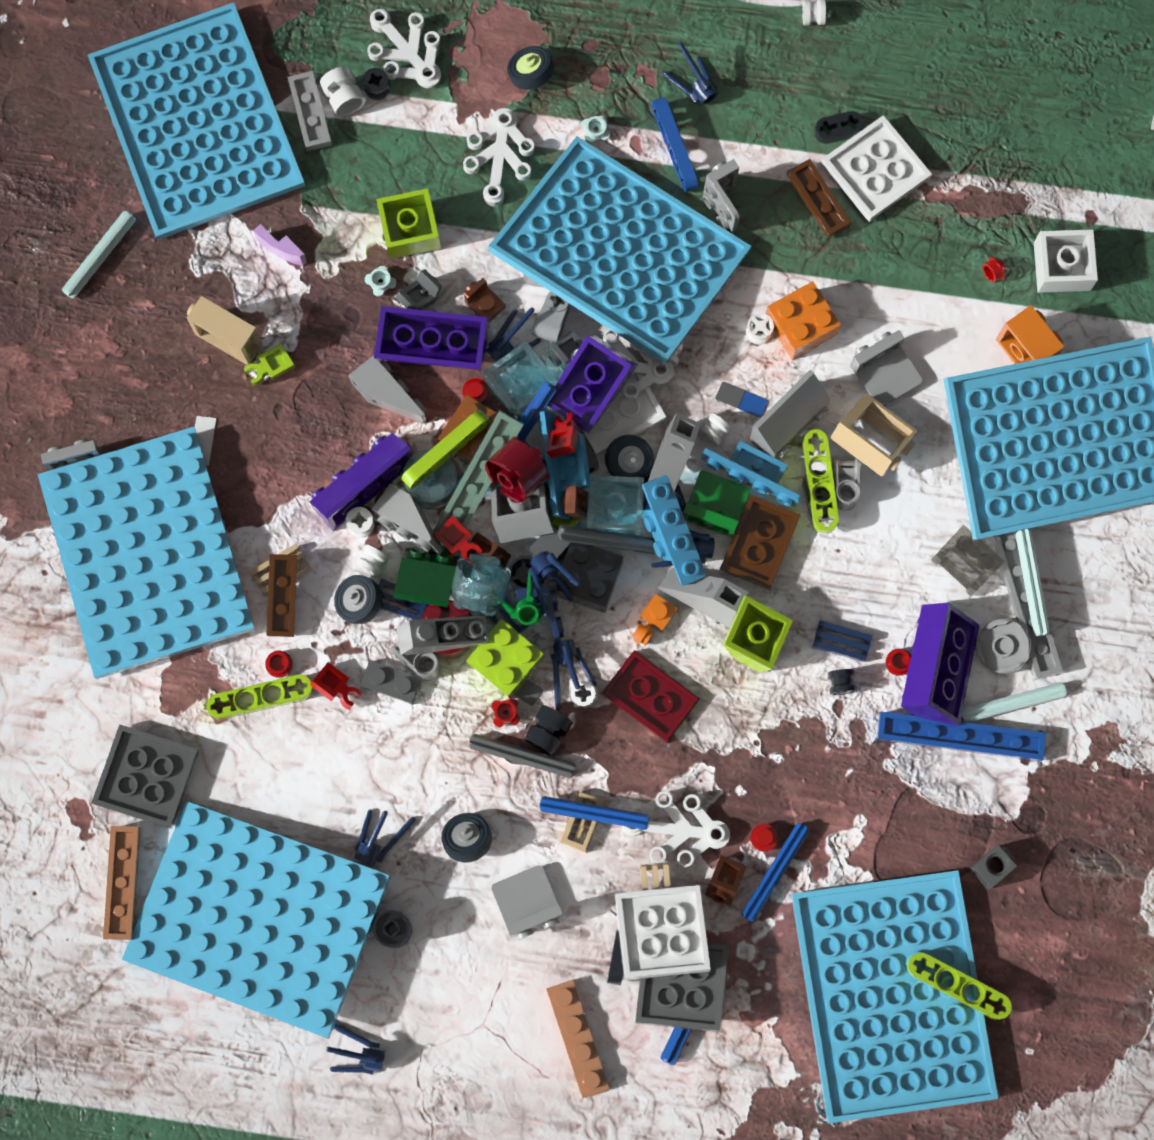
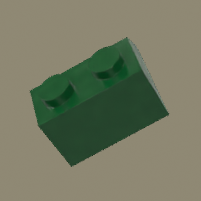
[393,546,460,607]

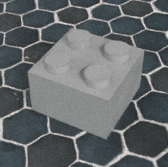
[491,481,554,543]

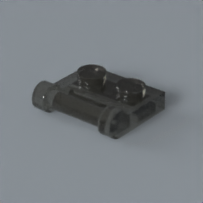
[931,525,1004,597]

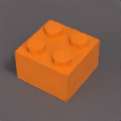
[766,281,841,360]
[996,305,1064,364]

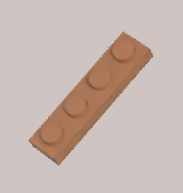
[103,826,141,940]
[546,980,609,1099]

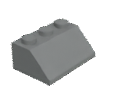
[749,370,831,459]

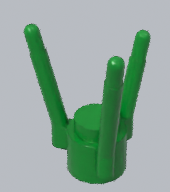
[502,572,543,625]

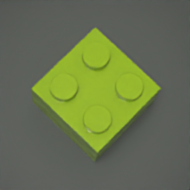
[376,188,441,259]
[466,619,546,698]

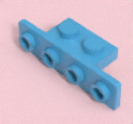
[539,410,591,520]
[701,441,801,507]
[642,475,706,586]

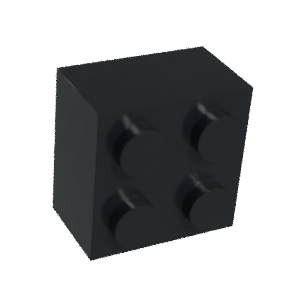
[554,542,624,613]

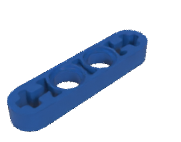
[651,97,698,192]

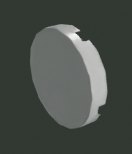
[976,619,1032,674]

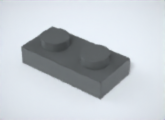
[360,660,422,705]

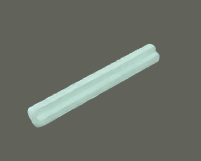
[62,211,136,299]
[1016,529,1050,636]
[961,682,1067,723]

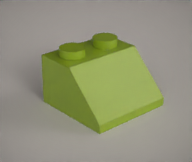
[723,596,793,673]

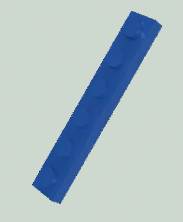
[876,711,1046,761]

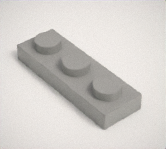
[288,71,332,151]

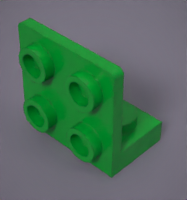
[683,470,750,538]

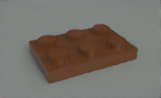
[720,495,801,590]

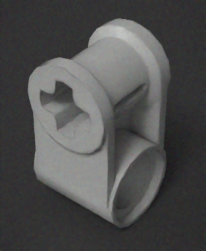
[532,291,570,343]
[832,457,861,511]
[389,643,440,681]

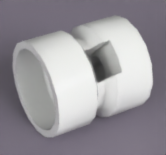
[320,66,366,117]

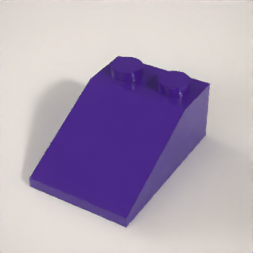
[548,334,638,433]

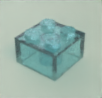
[483,341,558,420]
[587,475,644,536]

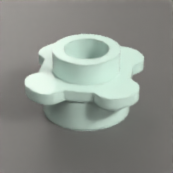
[582,116,610,143]
[365,266,396,297]

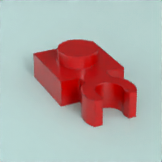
[546,412,578,458]
[433,515,482,564]
[310,662,362,710]

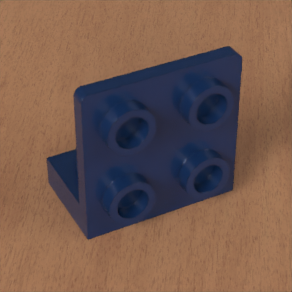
[515,583,564,644]

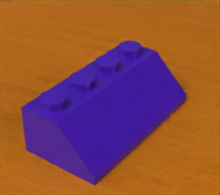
[374,306,490,370]
[309,433,415,531]
[901,602,980,726]

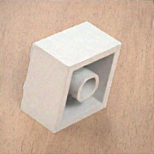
[1034,230,1098,292]

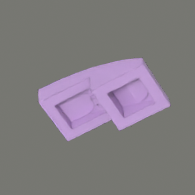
[253,224,307,266]

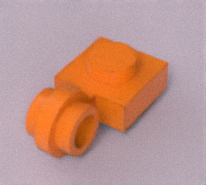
[632,593,678,646]

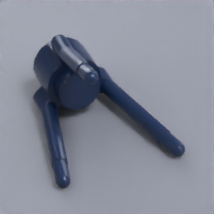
[663,42,719,105]
[486,307,541,365]
[651,530,715,568]
[528,551,580,617]
[550,639,597,710]
[354,809,416,867]
[326,1023,386,1075]

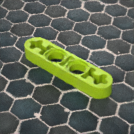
[401,409,490,489]
[803,429,839,534]
[206,675,313,720]
[907,953,1012,1019]

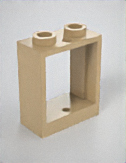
[187,296,263,365]
[830,393,918,477]

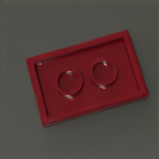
[601,650,700,743]

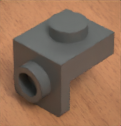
[396,269,442,310]
[547,330,583,371]

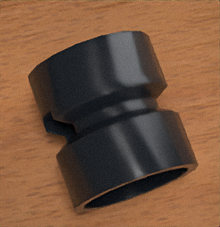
[508,556,544,594]
[523,705,573,757]
[373,910,412,949]

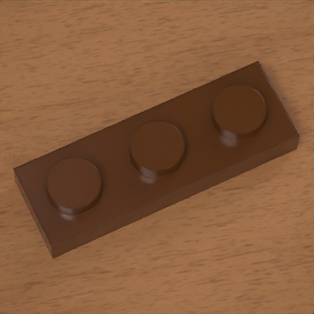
[787,159,851,239]
[266,554,297,637]

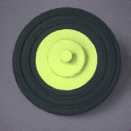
[507,46,554,90]

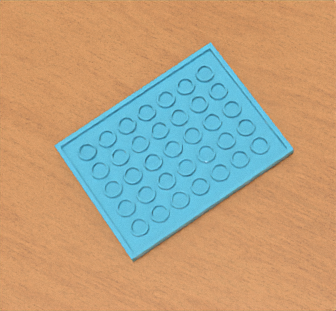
[88,2,305,240]
[488,136,751,365]
[943,336,1154,540]
[38,427,255,679]
[122,801,392,1039]
[791,870,998,1123]

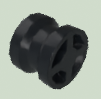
[362,68,390,101]
[827,669,857,696]

